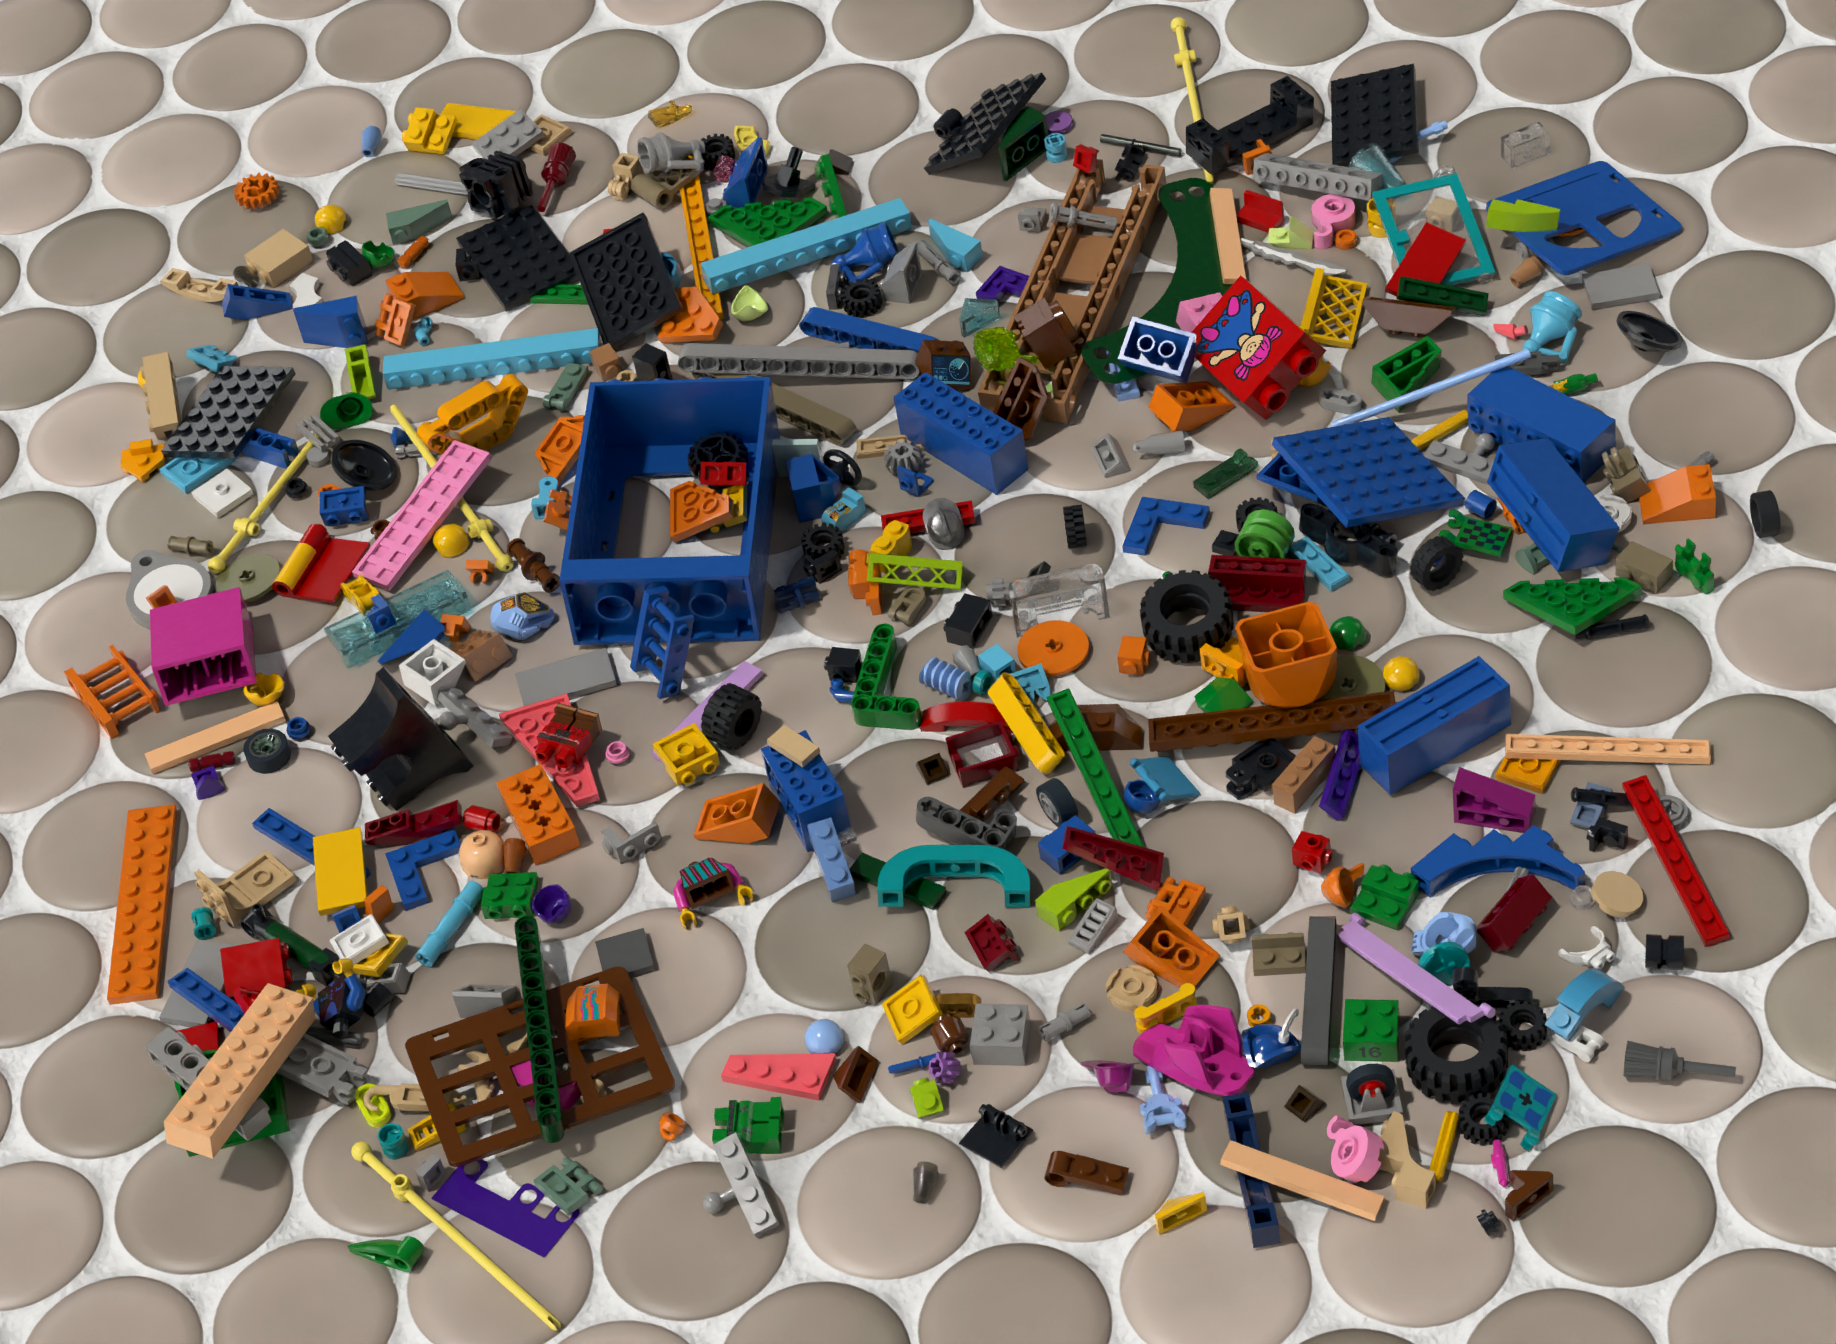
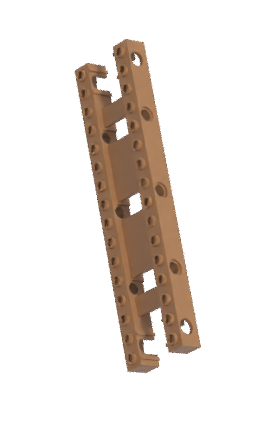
[978,159,1166,423]

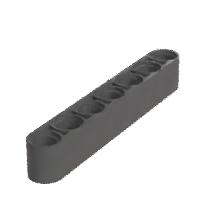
[1301,916,1337,1065]

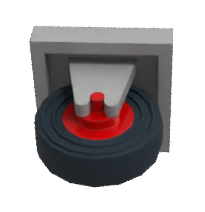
[1341,1063,1403,1126]

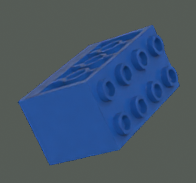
[761,730,852,852]

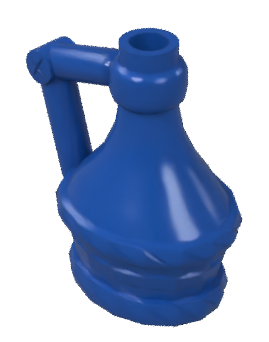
[831,222,899,283]

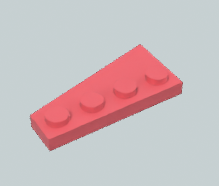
[721,1053,837,1101]

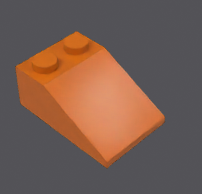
[385,272,465,320]
[1148,381,1235,432]
[1639,464,1716,524]
[693,783,780,843]
[1123,905,1220,988]

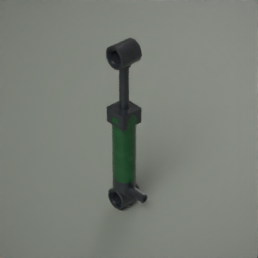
[239,904,393,1017]

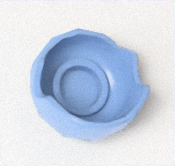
[805,1019,844,1054]

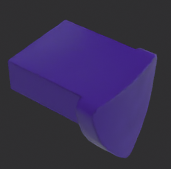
[191,766,225,800]

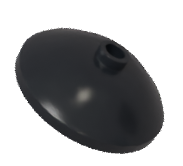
[1616,311,1683,352]
[331,440,397,491]

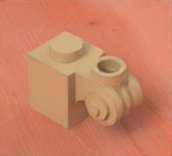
[608,153,644,201]

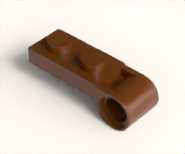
[1044,1151,1129,1196]

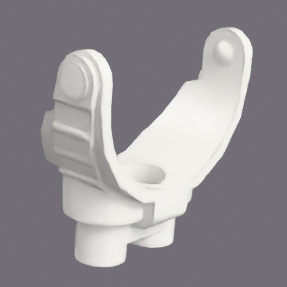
[1558,926,1616,970]

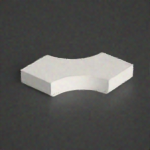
[289,273,323,308]

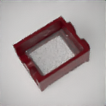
[945,720,1021,788]

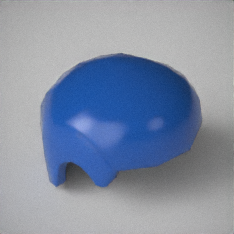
[1124,780,1160,814]

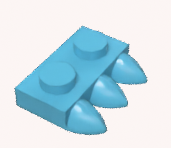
[186,345,237,372]
[995,663,1050,704]

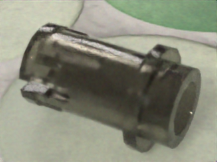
[233,266,259,288]

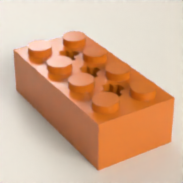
[496,764,581,866]

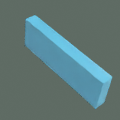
[1288,536,1350,592]

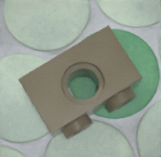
[847,944,893,1006]

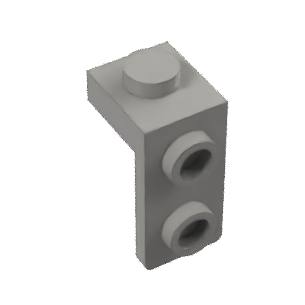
[601,822,662,864]

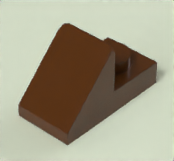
[1505,1170,1554,1222]

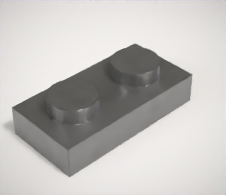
[826,264,845,310]

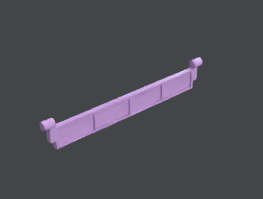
[1337,913,1496,1024]

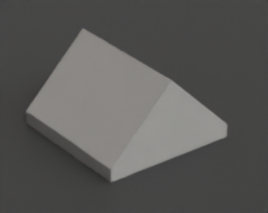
[452,984,516,1018]

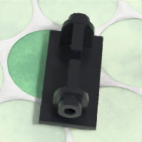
[1115,139,1145,181]

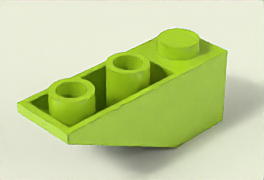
[1035,868,1112,932]

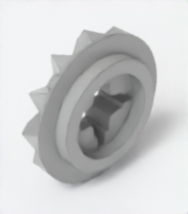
[1658,795,1688,827]

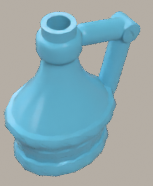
[1522,291,1582,364]

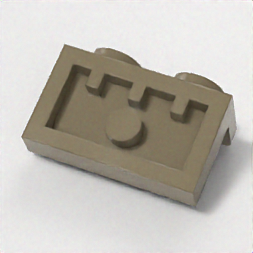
[1251,932,1306,976]

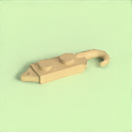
[363,1083,467,1111]

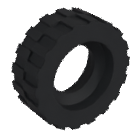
[1410,536,1464,591]

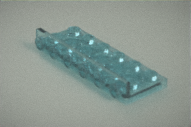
[324,570,472,668]

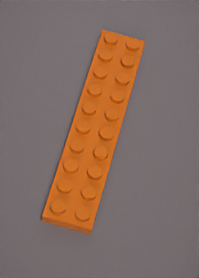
[107,804,177,1005]

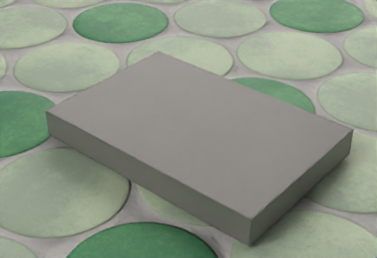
[1582,263,1659,310]

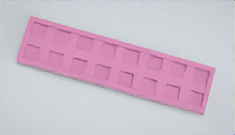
[352,440,492,591]

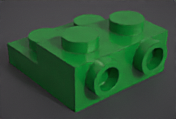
[1350,864,1420,931]
[481,872,539,919]

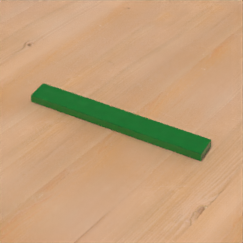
[1046,688,1144,847]

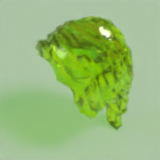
[973,327,1039,371]

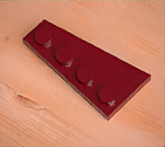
[1062,826,1164,891]

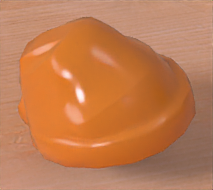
[1321,863,1365,908]

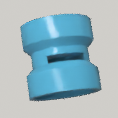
[1044,133,1067,163]

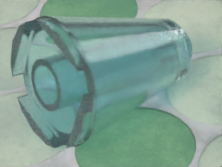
[1348,143,1406,200]

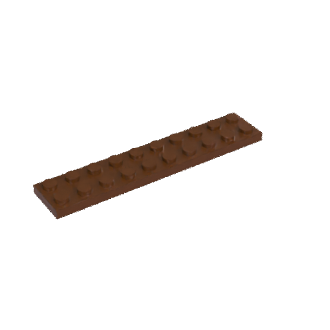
[1148,691,1396,752]

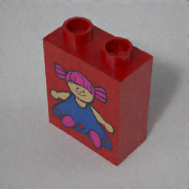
[1191,275,1327,420]

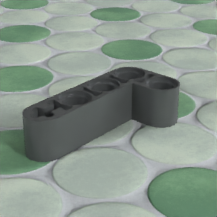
[916,797,1017,850]

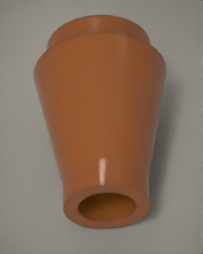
[503,838,527,874]

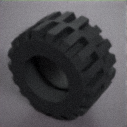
[701,683,762,750]

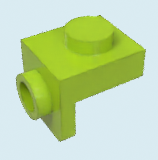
[909,1077,944,1119]

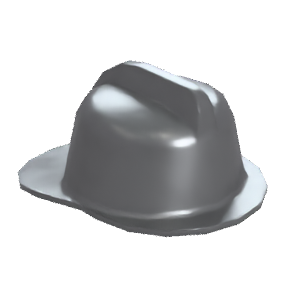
[923,498,965,550]

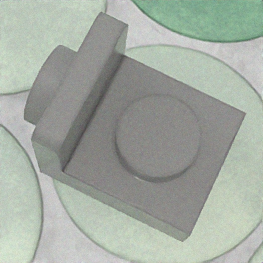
[1018,207,1047,232]

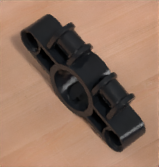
[1299,503,1398,576]

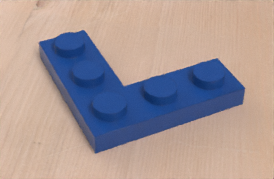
[1122,497,1210,556]
[385,829,461,911]

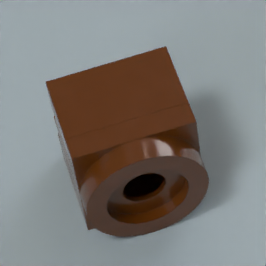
[1014,297,1080,370]

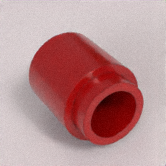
[463,805,501,833]

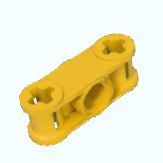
[340,574,379,615]

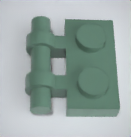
[534,1157,603,1216]

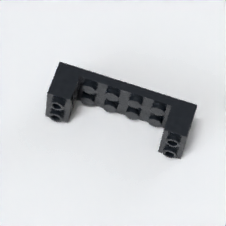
[1186,76,1314,175]

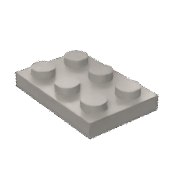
[472,108,545,159]

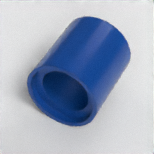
[1465,490,1497,519]

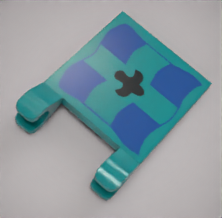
[1484,1064,1557,1151]

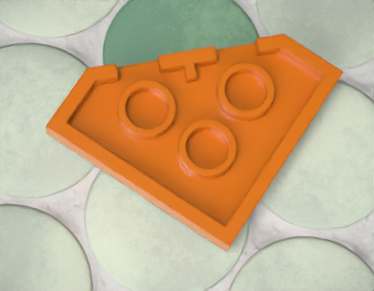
[657,286,723,343]
[670,481,734,543]

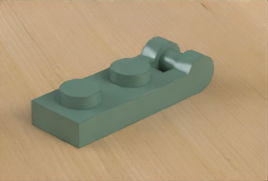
[543,363,589,411]

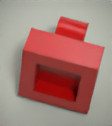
[1073,144,1099,174]

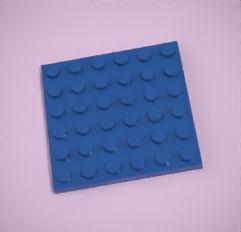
[1272,417,1465,528]

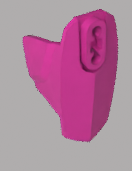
[1133,1004,1254,1096]

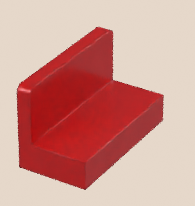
[1236,190,1285,233]

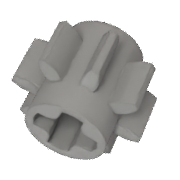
[986,578,1012,607]

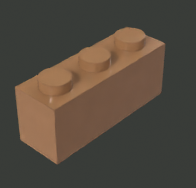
[1272,736,1336,814]

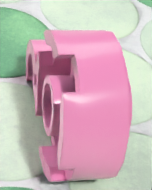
[1311,194,1356,249]
[1327,1116,1384,1184]

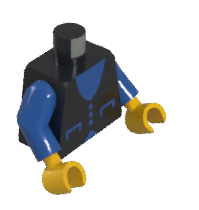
[296,958,367,1039]

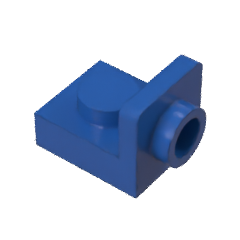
[367,594,396,634]

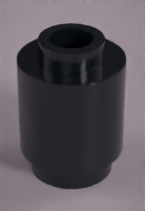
[933,108,963,139]

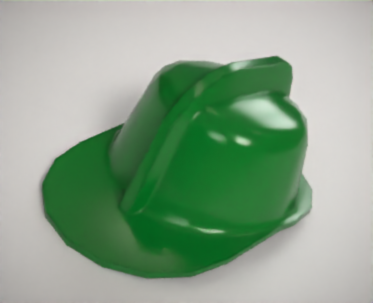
[320,392,373,429]

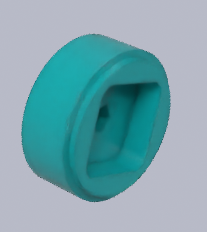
[972,670,993,695]

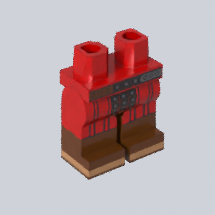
[535,703,602,769]

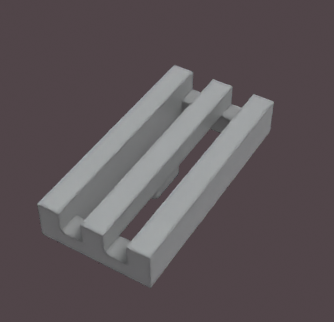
[296,413,340,452]

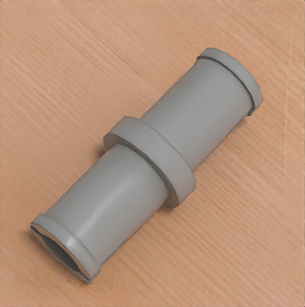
[1038,1003,1091,1041]

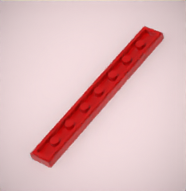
[1622,775,1730,947]

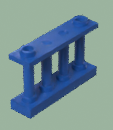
[630,586,694,699]

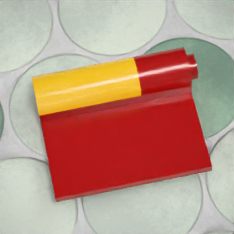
[272,524,371,603]

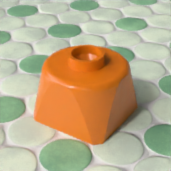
[1235,602,1337,708]

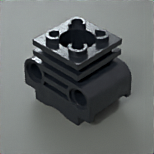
[459,150,534,219]

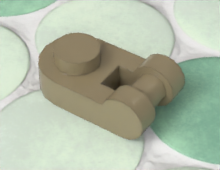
[888,586,926,626]

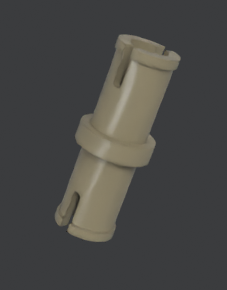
[167,536,213,555]

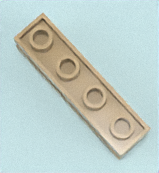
[140,351,182,440]

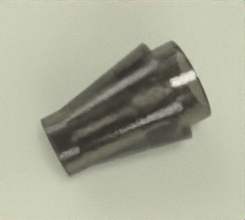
[913,1162,940,1204]

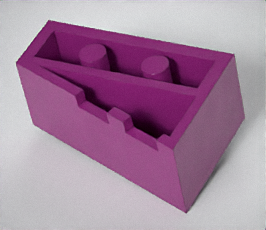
[1453,767,1536,833]

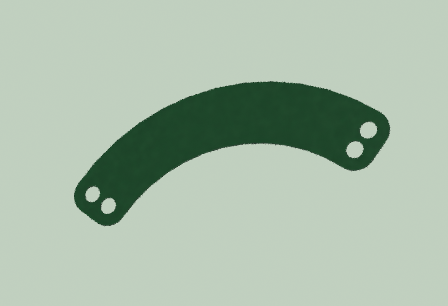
[1082,178,1233,384]

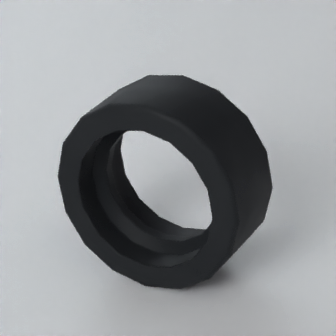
[1750,490,1781,538]

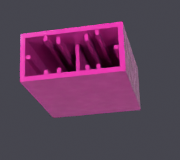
[150,587,257,706]

